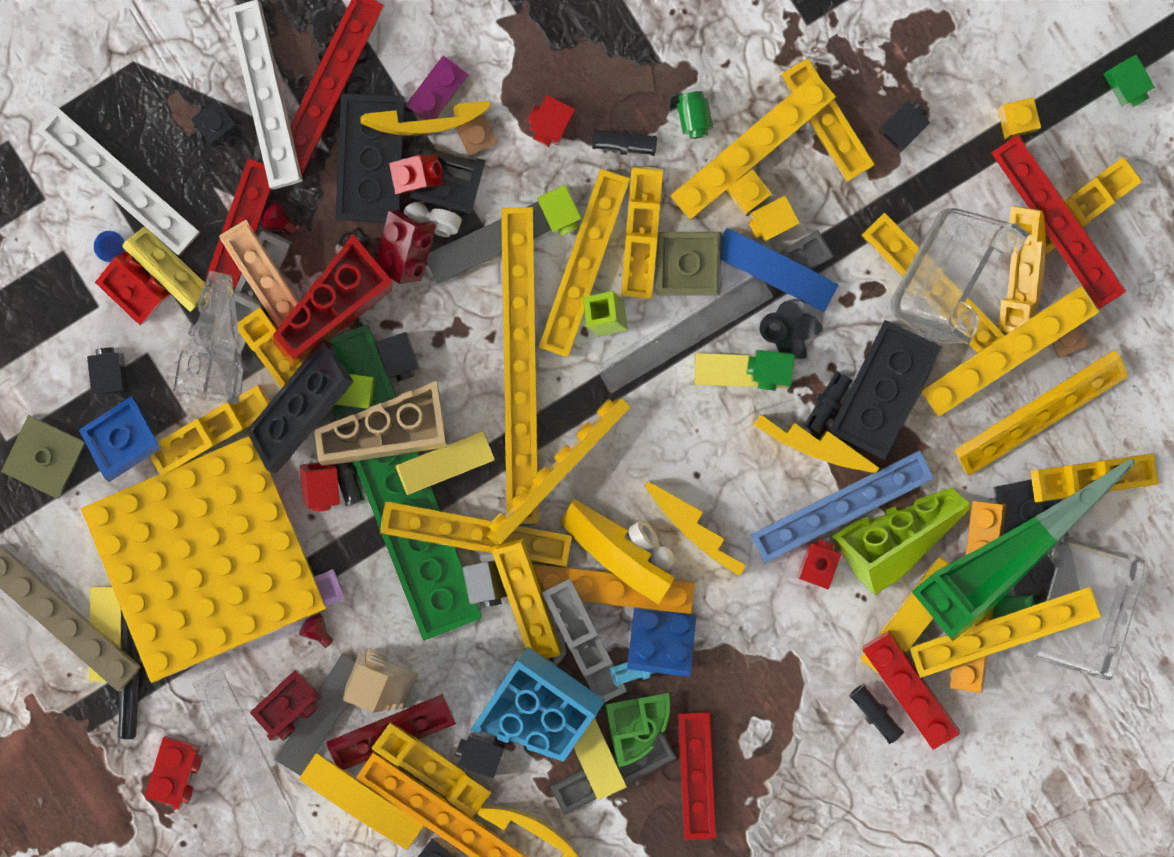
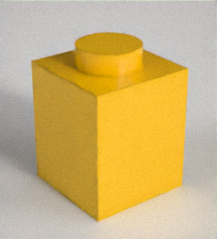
[997,97,1041,139]
[726,169,772,216]
[748,196,800,243]

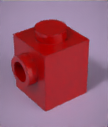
[527,95,575,147]
[299,462,340,512]
[797,539,842,590]

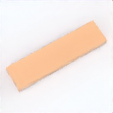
[219,220,300,328]

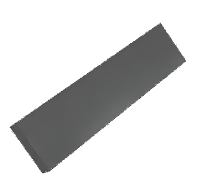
[427,201,551,284]
[275,653,356,776]
[550,732,676,815]

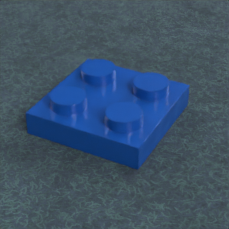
[79,396,162,482]
[627,608,696,677]

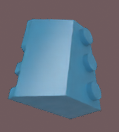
[470,647,605,762]

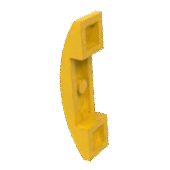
[360,100,491,136]
[999,206,1046,332]
[234,307,333,413]
[372,722,491,818]
[477,804,581,857]

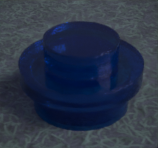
[94,231,125,262]

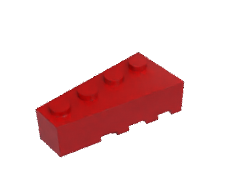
[273,234,393,368]

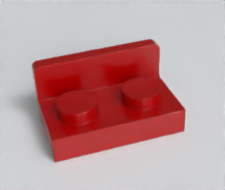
[95,251,172,325]
[145,736,203,810]

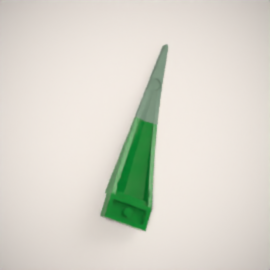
[911,459,1135,641]

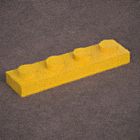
[780,58,874,182]
[491,538,562,659]

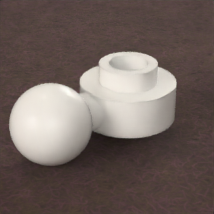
[404,202,462,237]
[628,520,675,571]

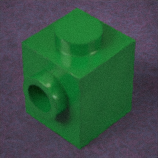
[1103,55,1155,107]
[746,350,795,391]

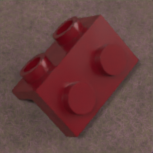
[376,210,436,284]
[250,670,323,741]

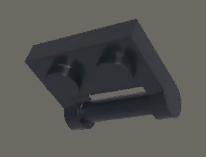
[410,144,486,215]

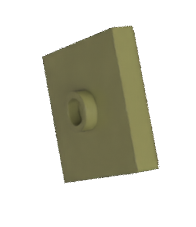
[656,232,722,296]
[1,415,86,499]

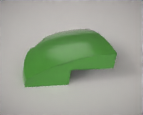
[604,693,670,767]

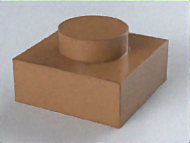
[456,114,498,157]
[1051,325,1089,358]

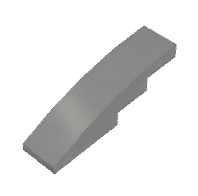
[209,229,293,361]
[542,579,627,702]

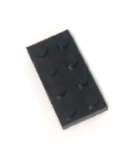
[335,94,405,223]
[829,320,943,461]
[246,339,353,474]
[993,479,1080,605]

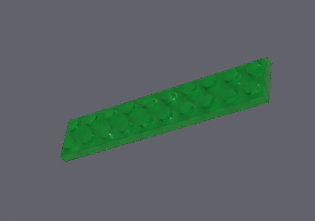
[328,324,482,641]

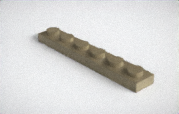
[0,544,141,692]

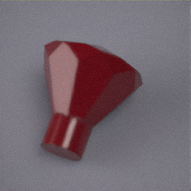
[261,202,297,235]
[299,613,334,648]

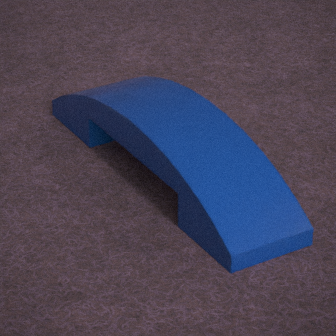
[721,228,839,312]

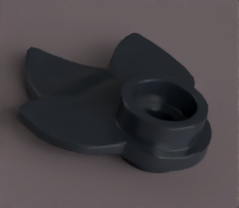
[759,299,823,359]

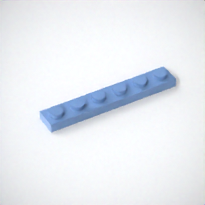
[750,450,934,563]

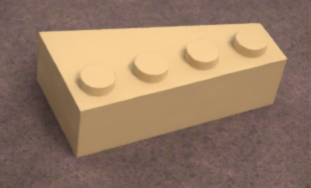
[314,380,447,466]
[343,648,418,713]

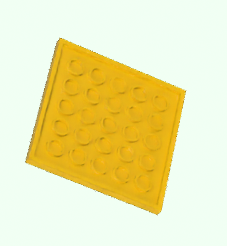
[80,436,327,683]

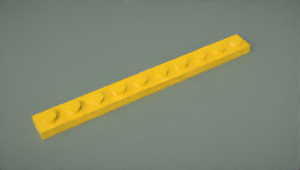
[501,207,538,524]

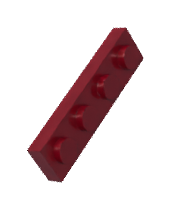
[326,694,456,770]

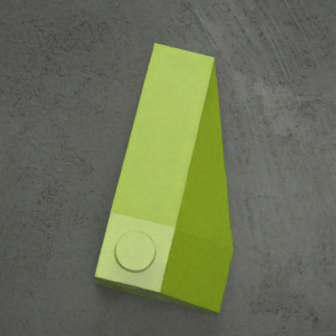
[832,487,971,595]

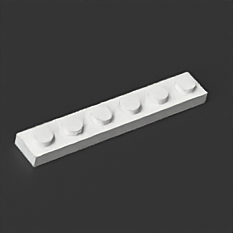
[228,0,303,190]
[36,107,200,256]

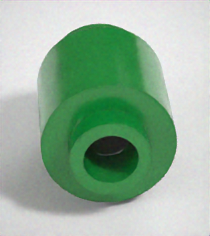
[677,91,713,139]

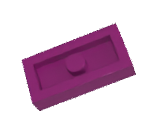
[405,55,469,120]

